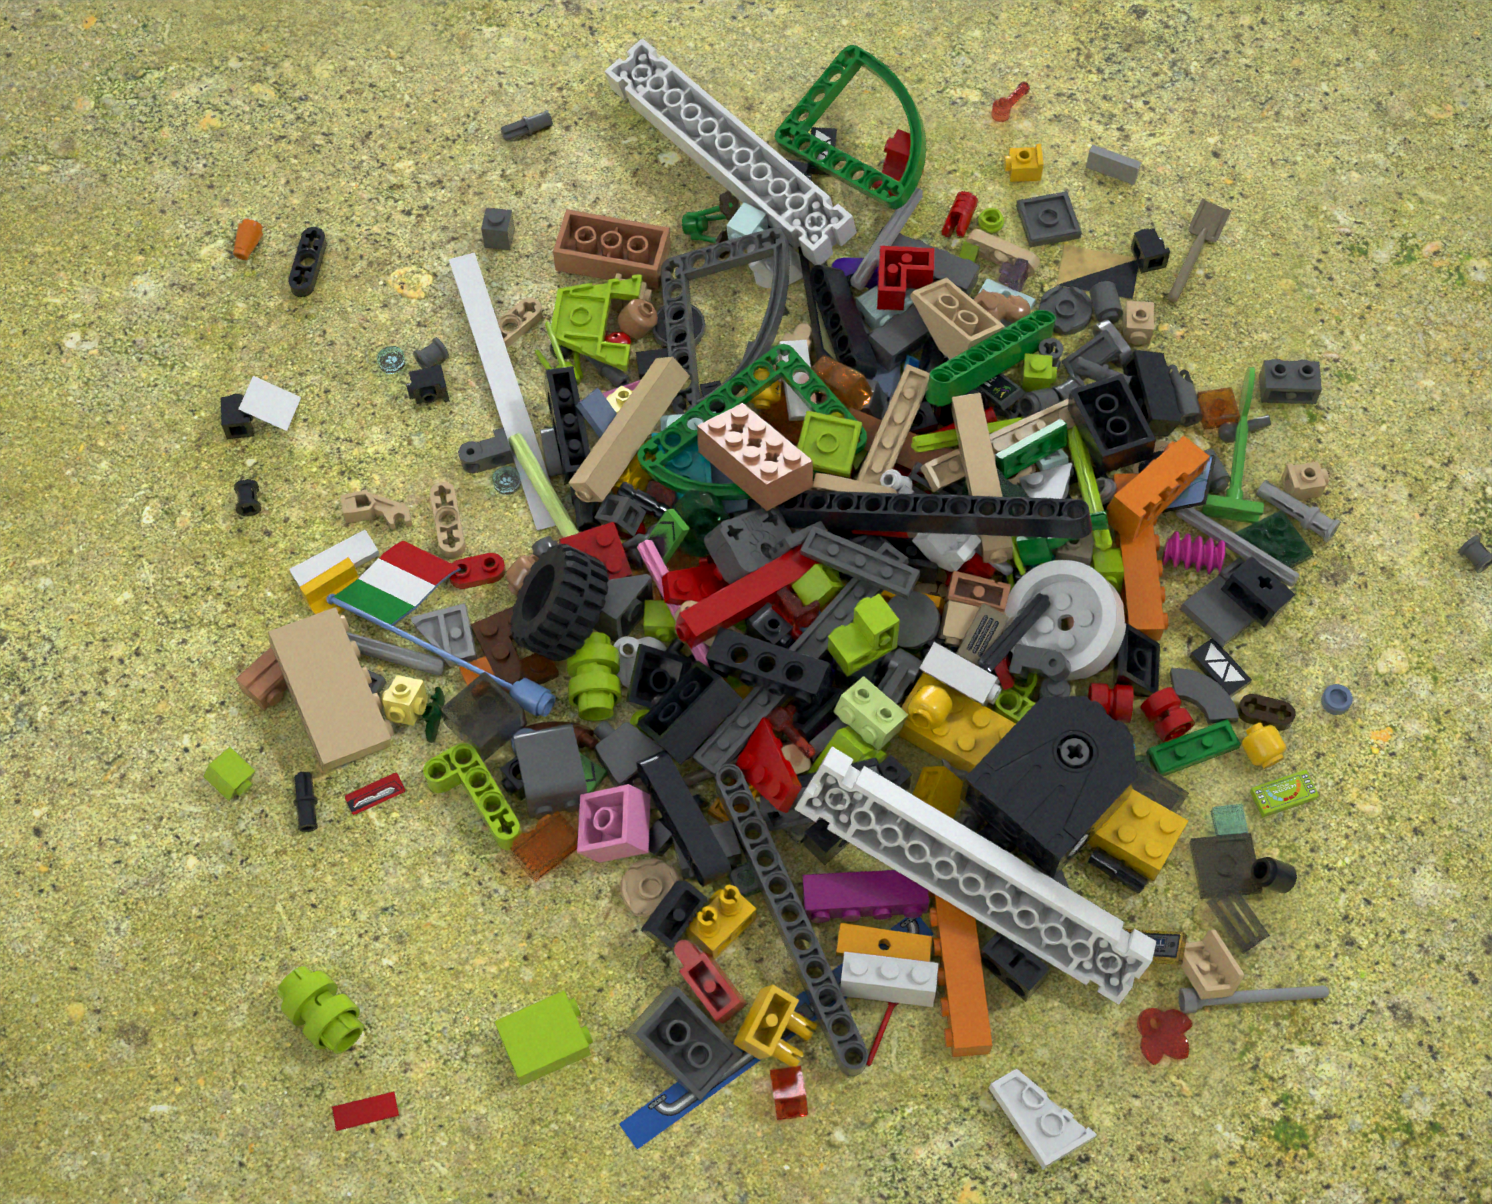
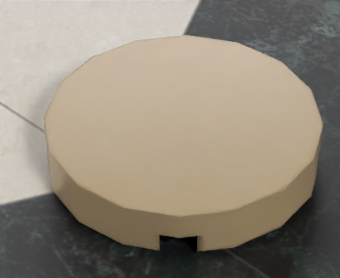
[621,858,680,919]

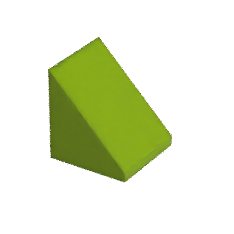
[959,241,980,263]

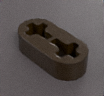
[1237,694,1296,731]

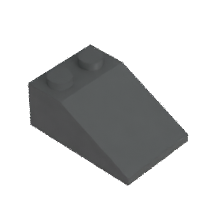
[624,986,743,1101]

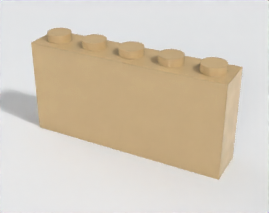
[268,607,394,772]

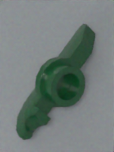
[422,687,445,743]

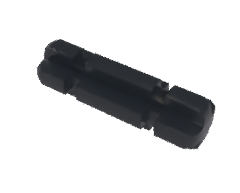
[617,482,670,520]

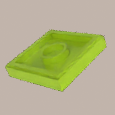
[797,411,862,477]

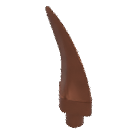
[523,721,599,750]

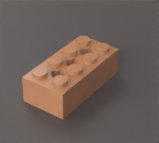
[553,209,671,289]
[697,403,813,511]

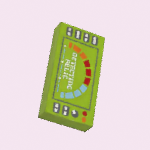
[1250,770,1319,818]

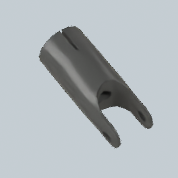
[1169,364,1203,426]

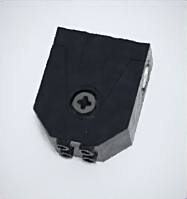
[960,696,1137,879]

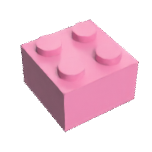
[577,784,650,863]

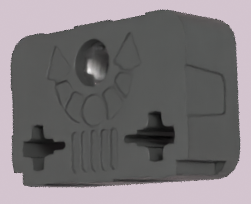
[704,508,792,584]

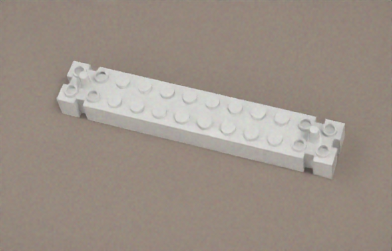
[604,38,857,265]
[795,747,1156,1005]

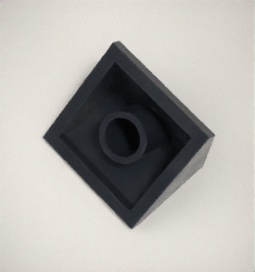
[1112,622,1160,697]
[626,644,691,710]
[771,685,845,746]

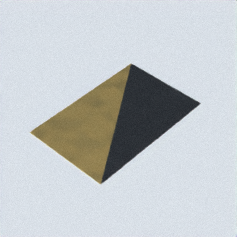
[1056,245,1139,299]

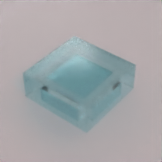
[1210,804,1248,839]

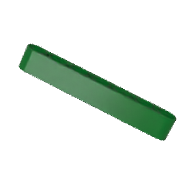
[925,310,1056,406]

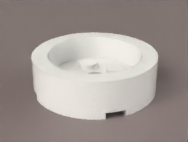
[1003,560,1126,681]

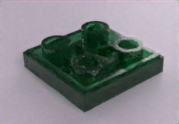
[1234,510,1314,568]

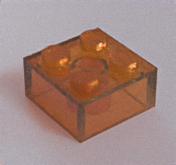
[1197,387,1240,430]

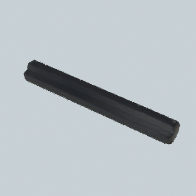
[978,593,1051,673]

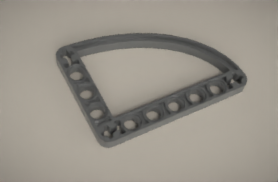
[661,227,790,414]

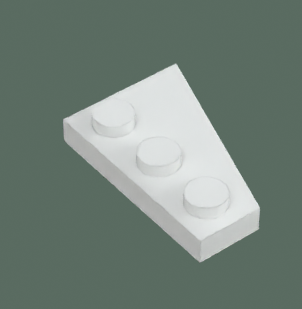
[988,1069,1097,1169]

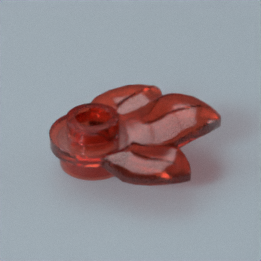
[1137,1008,1193,1065]

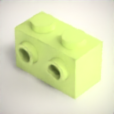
[834,676,908,751]

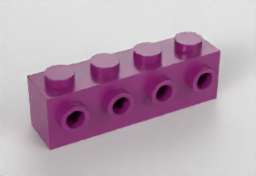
[802,870,929,923]

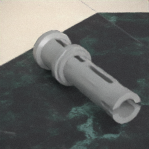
[1256,480,1341,543]

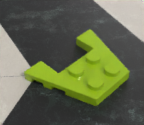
[551,274,643,371]

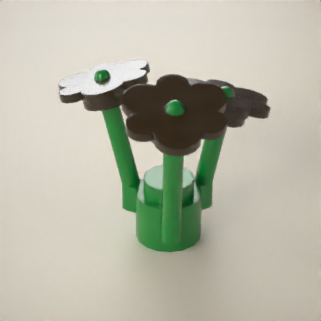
[682,191,741,259]

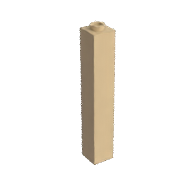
[569,357,690,502]
[952,393,1013,564]

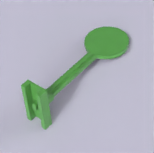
[1202,366,1264,524]

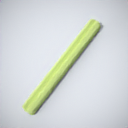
[508,433,579,538]

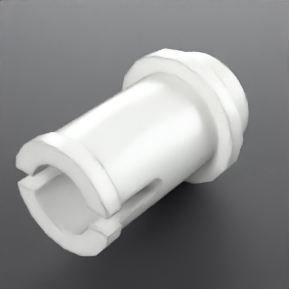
[880,469,913,492]

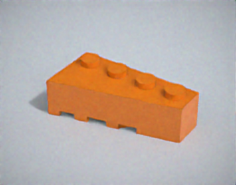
[1107,435,1210,543]

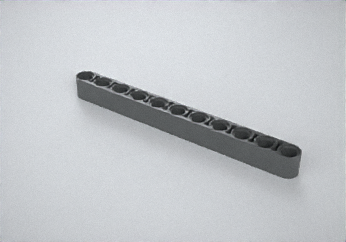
[715,764,868,1077]

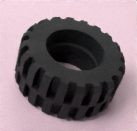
[510,544,609,661]

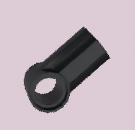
[569,480,601,532]

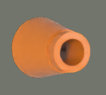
[233,219,263,260]

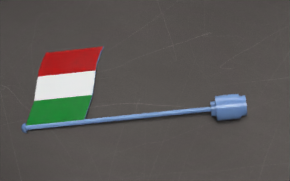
[326,540,556,717]

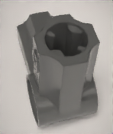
[877,648,923,705]

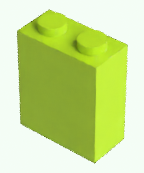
[494,990,593,1086]

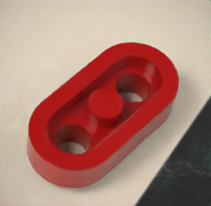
[449,553,506,589]

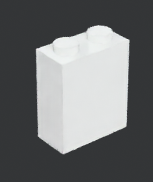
[920,642,1002,707]

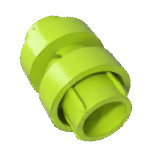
[567,632,622,721]
[277,966,364,1054]

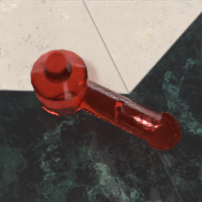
[991,82,1030,122]
[767,705,816,759]

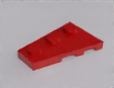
[735,717,802,813]

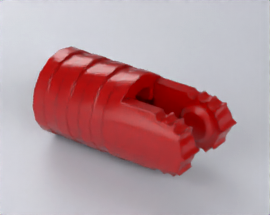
[942,191,979,238]

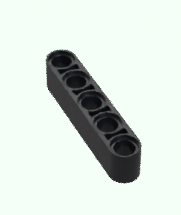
[809,264,878,381]
[636,750,732,887]

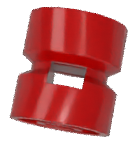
[1087,683,1134,723]
[1140,687,1195,743]

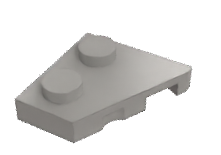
[1019,462,1074,499]
[411,603,477,666]

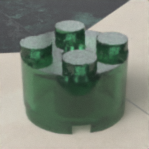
[672,489,730,557]

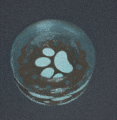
[377,346,406,374]
[492,466,521,495]

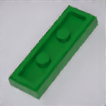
[995,419,1067,481]
[1146,719,1241,778]

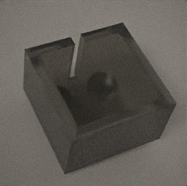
[440,671,527,762]

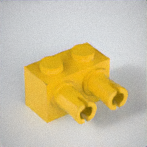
[686,884,756,959]
[733,984,817,1069]

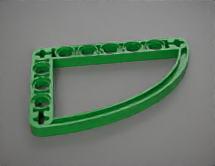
[774,45,927,209]
[637,344,867,501]

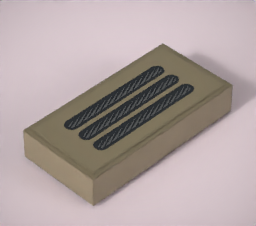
[955,603,1009,667]

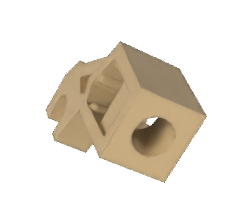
[340,489,412,530]

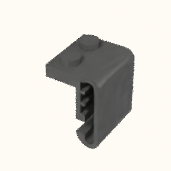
[513,723,587,819]

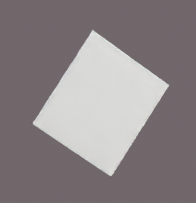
[239,376,301,431]

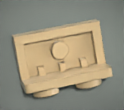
[1176,929,1244,999]

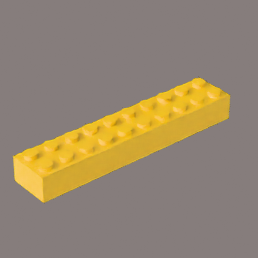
[896,672,1188,881]

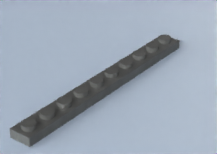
[692,542,909,778]

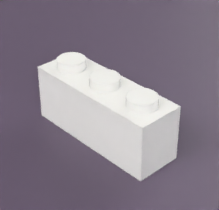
[840,952,938,1007]

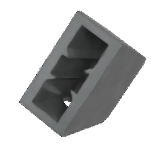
[593,721,663,787]

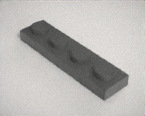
[800,526,920,600]

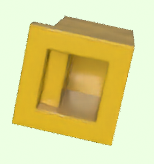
[1004,144,1044,182]

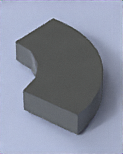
[1170,668,1239,724]

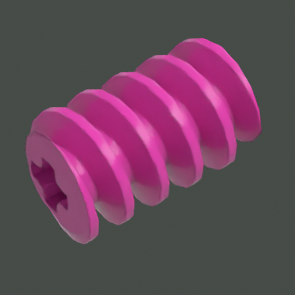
[1162,531,1226,575]

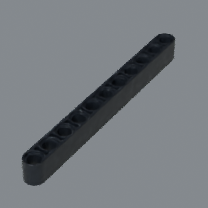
[778,490,1093,539]

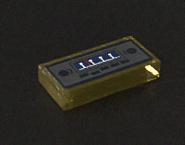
[1125,929,1187,965]

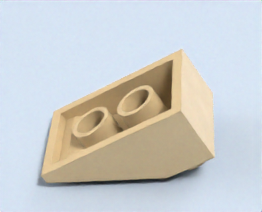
[910,278,1005,360]

